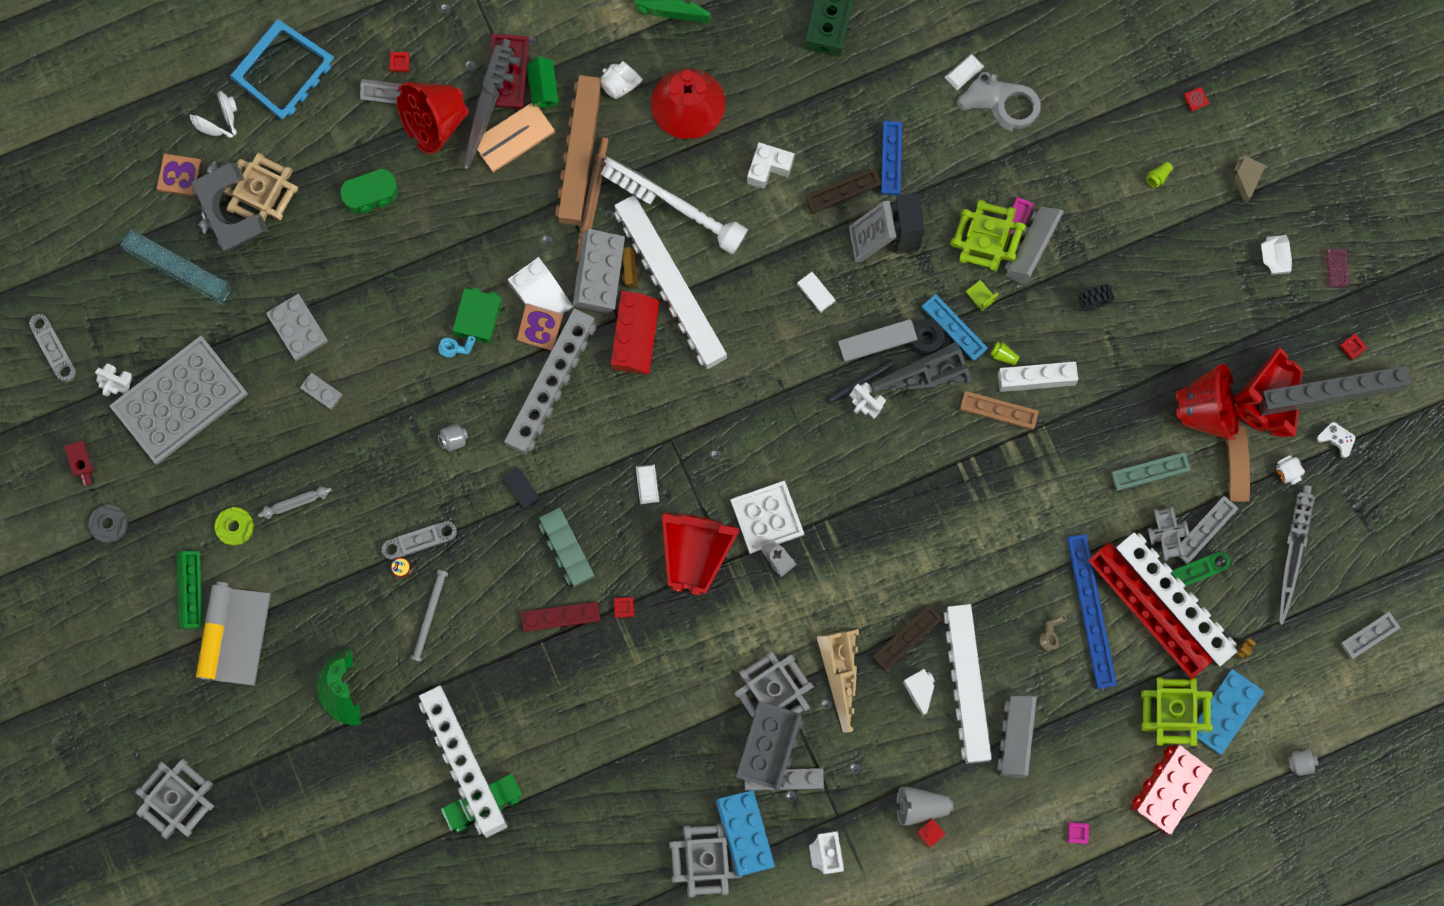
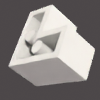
[747,143,795,189]

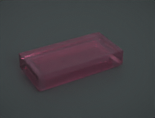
[1326,249,1349,288]

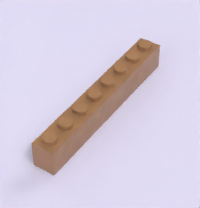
[555,75,602,226]

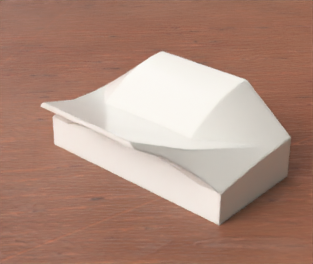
[1261,235,1292,275]
[809,831,844,874]

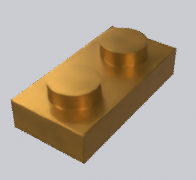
[621,247,638,289]

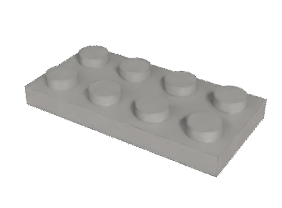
[849,201,896,262]

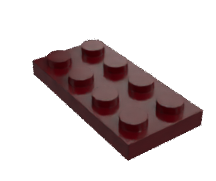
[490,34,530,109]

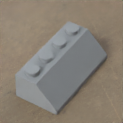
[1005,207,1064,286]
[997,696,1037,779]

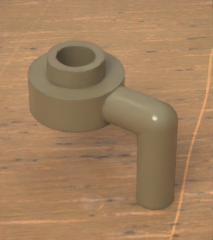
[1040,614,1067,651]

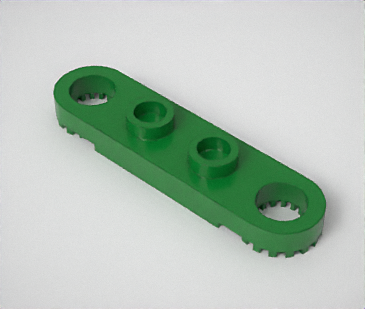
[1160,552,1231,588]

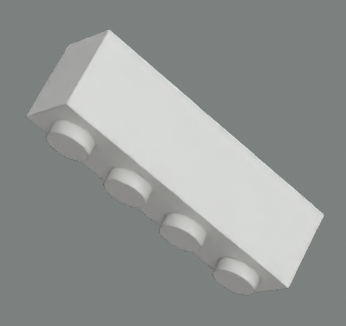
[998,362,1078,392]

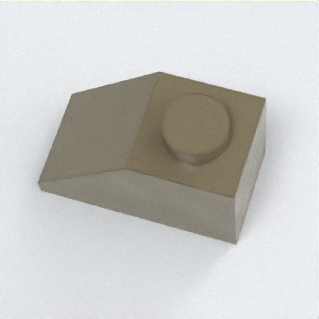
[1234,156,1266,203]

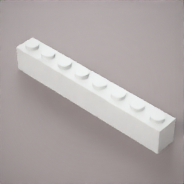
[943,604,991,764]

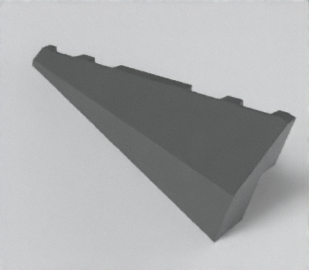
[872,342,972,393]

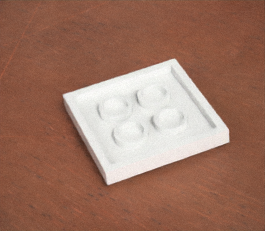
[730,481,804,554]

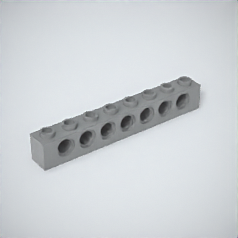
[504,308,597,455]

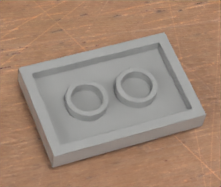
[266,293,328,361]

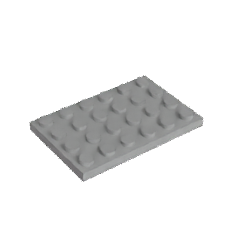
[110,336,248,465]

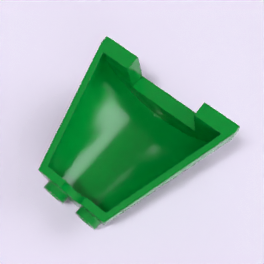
[317,648,362,725]

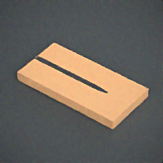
[477,103,555,173]

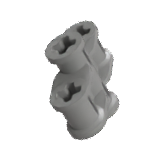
[1148,505,1190,561]

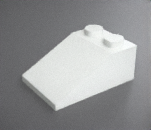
[508,257,573,314]

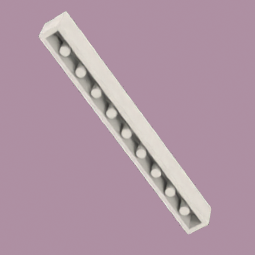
[614,195,727,369]

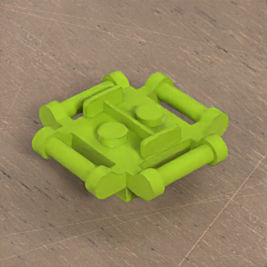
[950,200,1026,271]
[1141,677,1213,746]

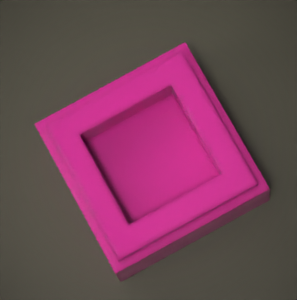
[1068,823,1089,844]

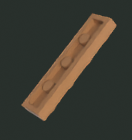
[960,391,1039,430]

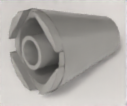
[897,786,953,826]

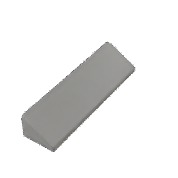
[838,319,918,362]

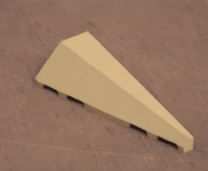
[817,629,859,732]

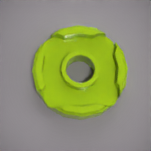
[214,507,254,546]

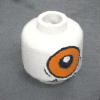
[1276,455,1305,485]

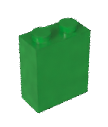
[453,287,503,344]

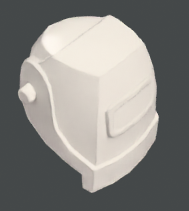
[601,62,643,99]

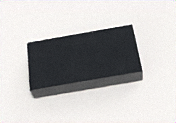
[502,467,540,509]

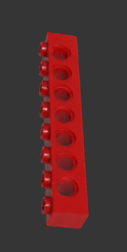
[1088,542,1213,679]

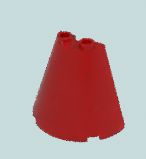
[1234,348,1303,437]
[662,512,739,595]

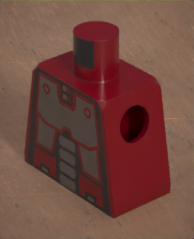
[64,441,97,486]

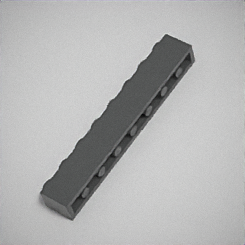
[1258,366,1412,416]

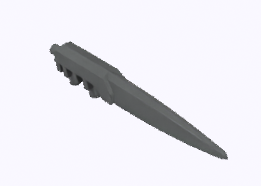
[465,39,520,169]

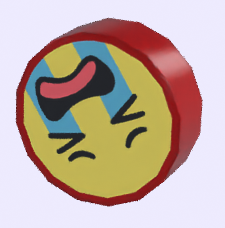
[391,558,411,578]

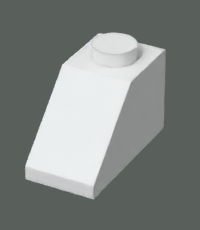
[903,669,935,716]

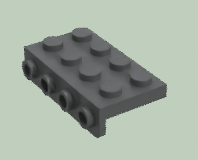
[735,701,804,791]

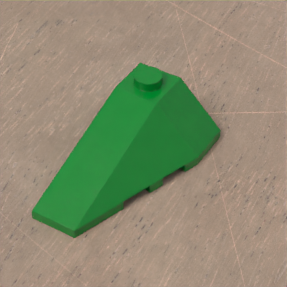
[634,0,711,23]

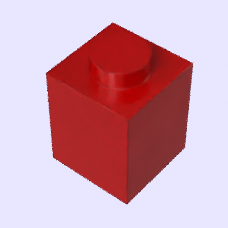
[916,819,945,848]

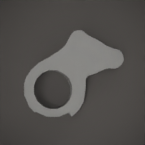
[957,72,1041,132]

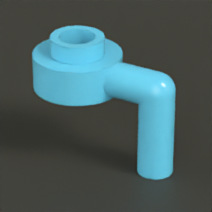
[438,336,475,357]

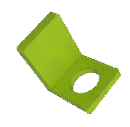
[966,280,999,311]

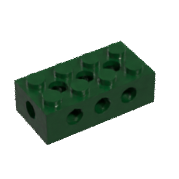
[805,0,854,57]

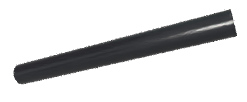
[827,359,895,404]

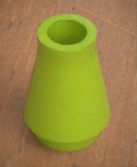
[1146,162,1173,188]
[990,341,1020,366]

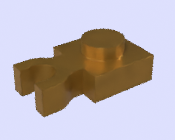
[1233,638,1256,660]

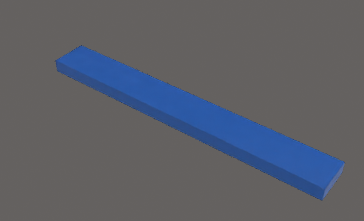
[1067,534,1117,689]

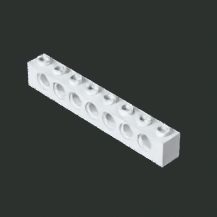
[1116,533,1238,666]
[418,686,508,838]

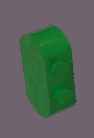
[341,169,398,214]

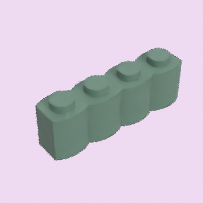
[538,508,595,588]

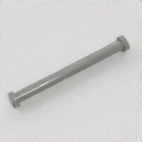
[410,570,448,662]

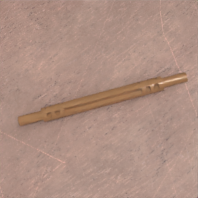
[575,137,609,263]

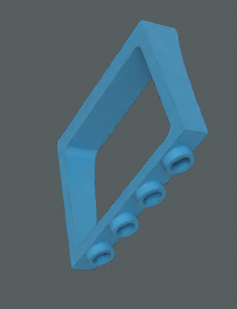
[230,19,334,121]

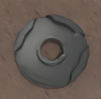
[88,504,128,543]

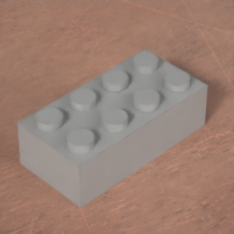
[572,229,625,314]

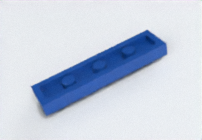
[881,121,902,196]

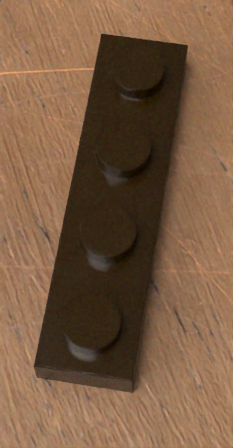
[805,168,882,214]
[872,605,943,672]

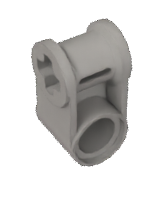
[762,540,796,577]

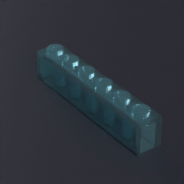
[121,229,232,304]

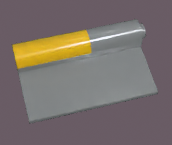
[196,582,271,686]

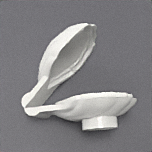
[190,91,237,139]

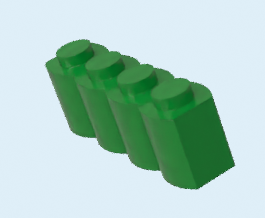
[441,774,523,833]

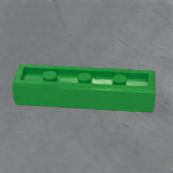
[177,551,202,629]

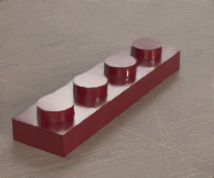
[521,602,601,632]

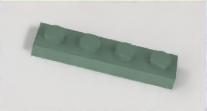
[1111,452,1191,492]

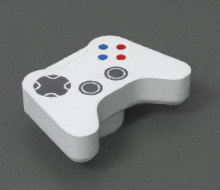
[1317,422,1355,458]

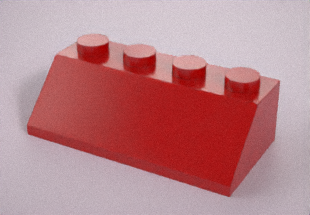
[611,291,660,375]

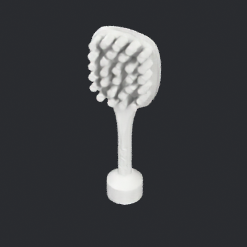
[601,156,748,255]

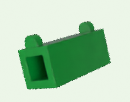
[527,57,559,108]

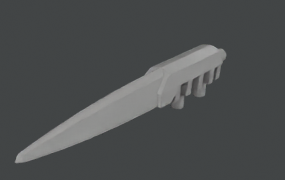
[1280,485,1315,625]

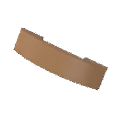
[1226,426,1250,502]

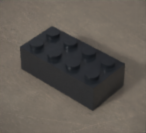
[891,193,925,254]

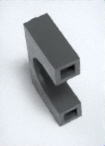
[191,163,269,251]

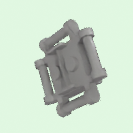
[734,650,814,717]
[135,759,214,839]
[669,823,742,897]

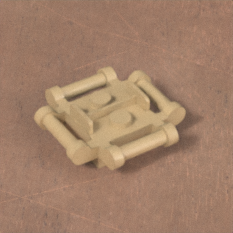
[223,153,298,222]

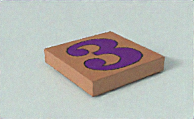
[157,154,202,197]
[517,303,563,351]

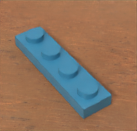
[921,294,988,362]

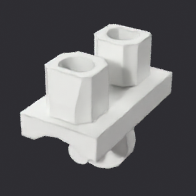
[95,363,132,396]
[849,382,886,419]

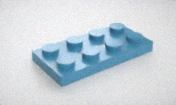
[1188,669,1265,756]
[716,790,775,877]

